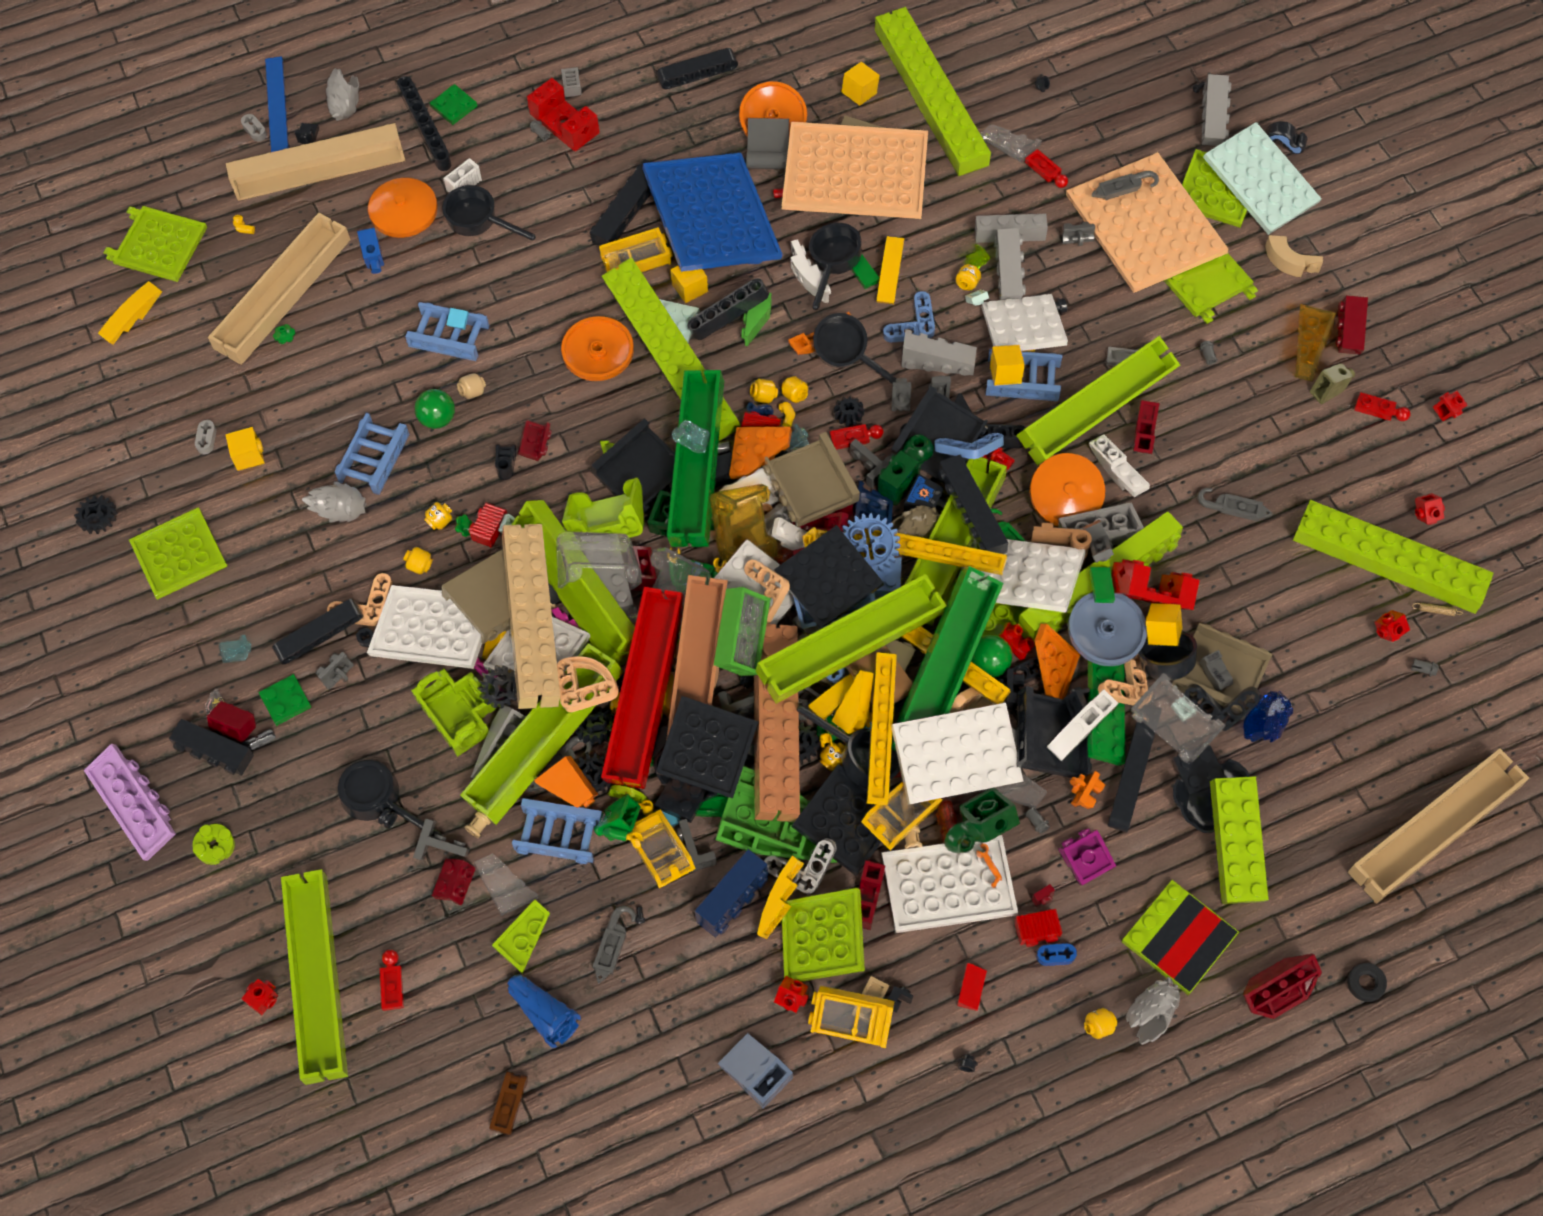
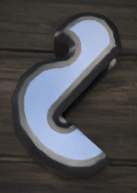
[1265,121,1308,154]

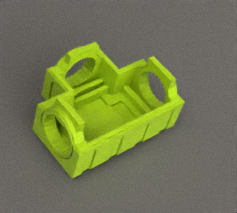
[411,669,496,757]

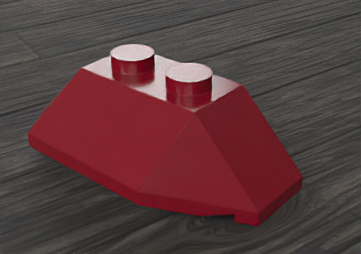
[1243,953,1322,1019]

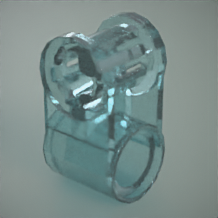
[672,421,710,453]

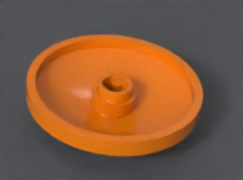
[739,81,807,138]
[368,178,438,238]
[561,316,634,381]
[1029,453,1105,527]

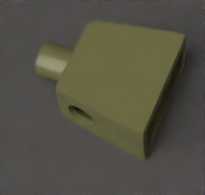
[1310,363,1355,405]

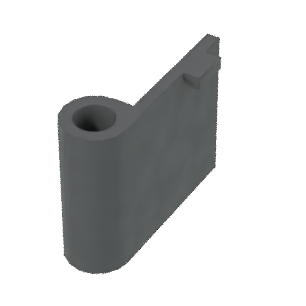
[747,118,789,169]

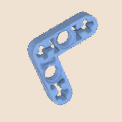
[883,291,935,342]
[934,433,1004,459]

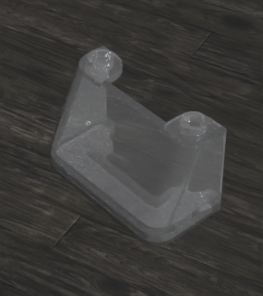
[1131,673,1226,763]

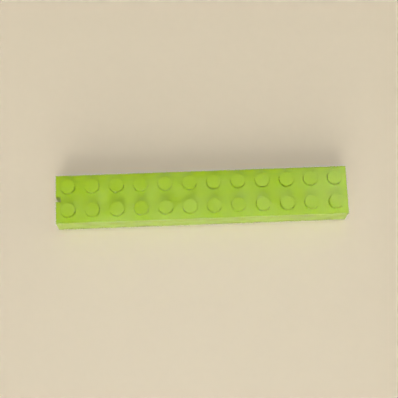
[875,7,991,176]
[602,257,741,441]

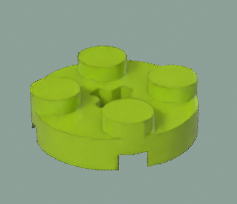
[193,824,235,865]

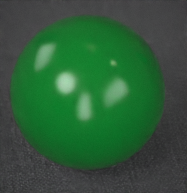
[414,389,455,429]
[971,635,1013,677]

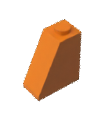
[534,756,598,808]

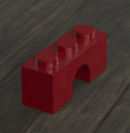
[859,861,886,930]

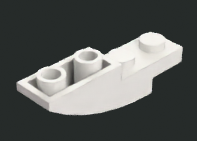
[790,239,831,303]
[1089,434,1150,497]
[771,517,807,551]
[1047,690,1118,761]

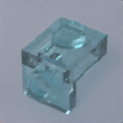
[786,424,809,453]
[218,635,251,663]

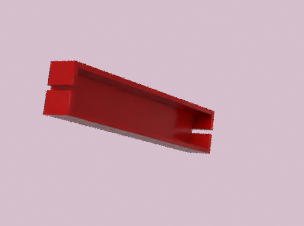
[601,587,685,789]

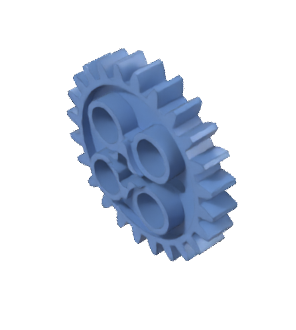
[843,513,900,573]

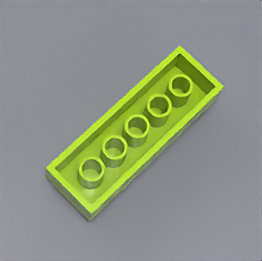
[1210,777,1269,904]

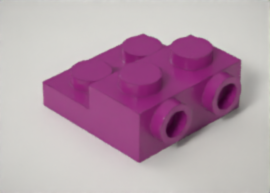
[1058,828,1116,885]

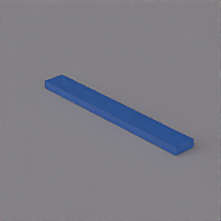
[265,56,289,152]

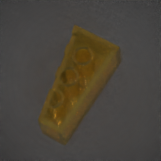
[1295,304,1336,382]

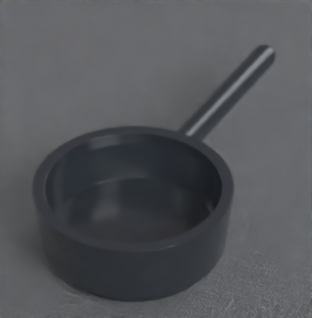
[442,185,536,240]
[809,223,862,310]
[813,313,897,384]
[1138,631,1197,681]
[797,705,900,787]
[338,760,441,837]

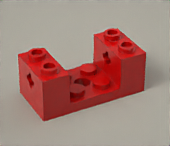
[527,78,600,152]
[1111,559,1200,610]

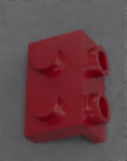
[518,420,552,461]
[432,859,475,905]

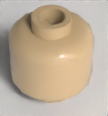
[457,373,486,399]

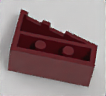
[1336,295,1368,355]

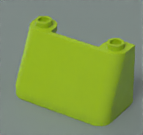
[562,478,644,548]

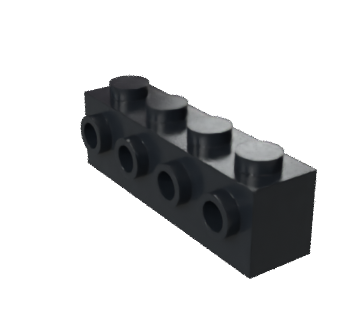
[169,719,254,776]

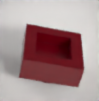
[1031,884,1055,907]

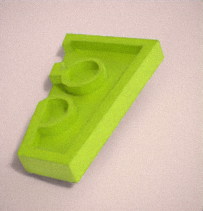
[492,900,550,974]

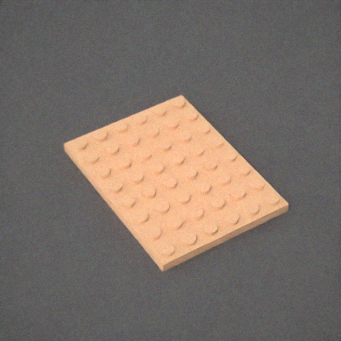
[782,122,928,219]
[1066,152,1228,293]

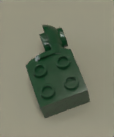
[877,435,934,506]
[648,490,725,537]
[945,787,1020,853]

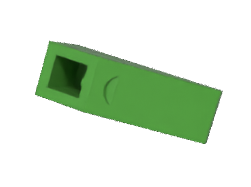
[742,293,772,346]

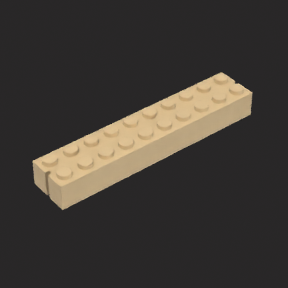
[226,123,405,201]
[208,213,350,365]
[502,524,560,709]
[1348,749,1529,904]

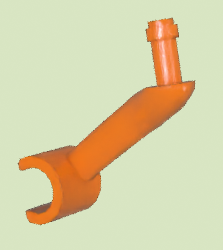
[976,843,1002,888]

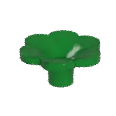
[273,324,296,344]
[455,515,473,537]

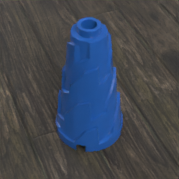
[508,975,581,1048]

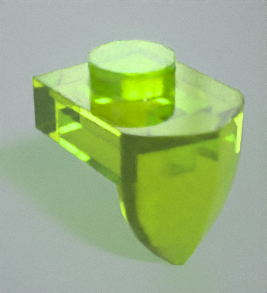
[965,244,990,269]

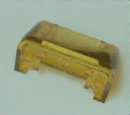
[710,484,778,562]

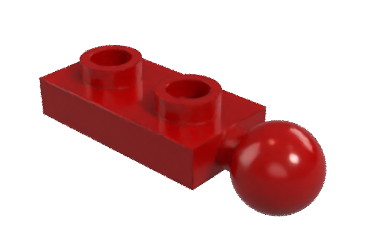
[1025,149,1068,188]
[1354,392,1411,422]
[830,424,884,450]
[380,949,404,1011]

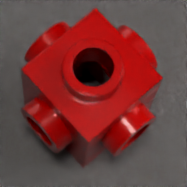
[1432,391,1468,421]
[1415,493,1445,525]
[1374,610,1410,642]
[774,976,809,1013]
[241,979,278,1016]

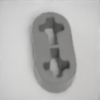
[241,114,267,142]
[195,420,217,454]

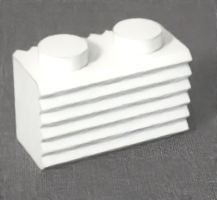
[443,158,482,193]

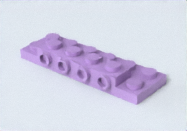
[84,744,176,861]

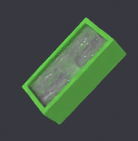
[714,587,771,676]

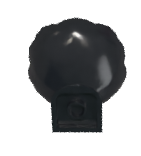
[1172,744,1250,833]
[654,748,719,823]

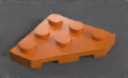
[729,427,792,479]
[1035,623,1080,700]

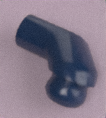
[747,402,774,416]

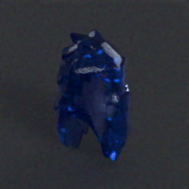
[1243,691,1294,743]

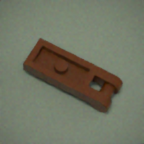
[489,1071,528,1135]

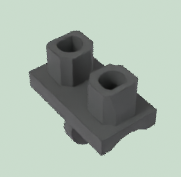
[1062,222,1095,246]
[892,378,911,411]
[316,652,354,690]

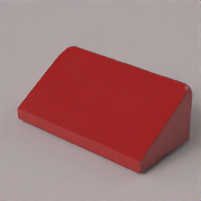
[957,963,987,1011]

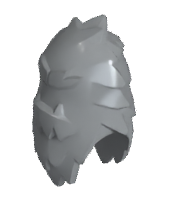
[326,68,359,121]
[302,481,367,523]
[1126,977,1180,1045]

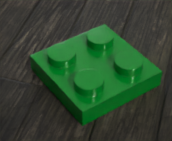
[430,84,478,125]
[258,674,312,726]

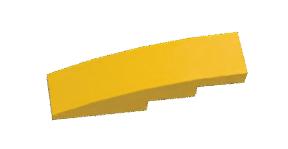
[877,236,904,305]
[98,281,163,345]
[808,674,854,720]
[757,856,804,939]

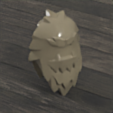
[891,506,940,539]

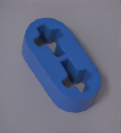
[1036,944,1077,966]

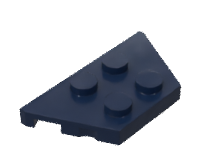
[853,481,893,525]

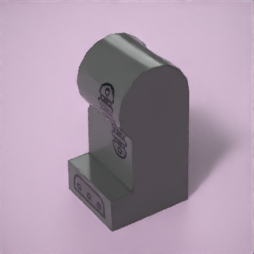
[1199,650,1233,691]

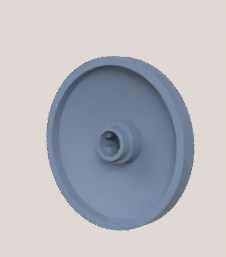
[1068,592,1147,666]

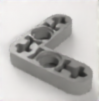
[764,838,836,894]

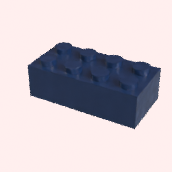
[695,849,768,938]

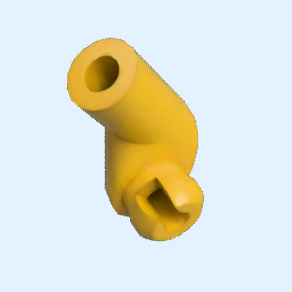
[233,215,255,234]
[778,402,796,427]

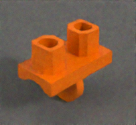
[1070,771,1105,809]

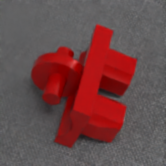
[982,447,1015,472]
[998,622,1035,660]

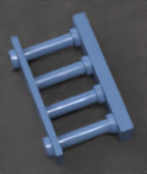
[405,302,489,361]
[986,349,1062,401]
[335,413,410,495]
[512,798,602,864]

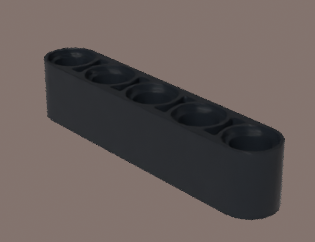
[656,48,738,90]
[687,278,769,340]
[272,599,364,665]

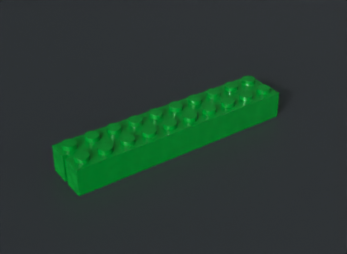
[667,370,724,547]
[891,566,1004,751]

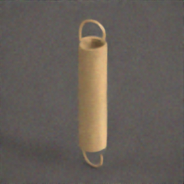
[1412,603,1463,616]

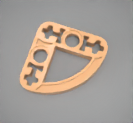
[557,656,618,712]

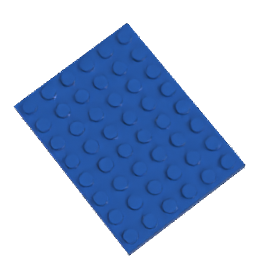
[642,153,782,272]

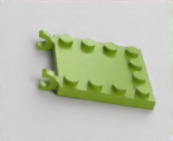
[103,206,207,282]
[1163,253,1258,324]

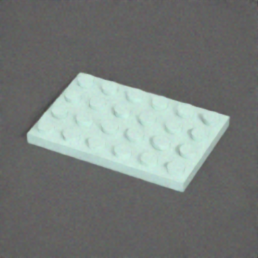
[1203,122,1322,235]

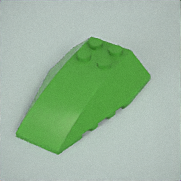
[715,767,837,863]

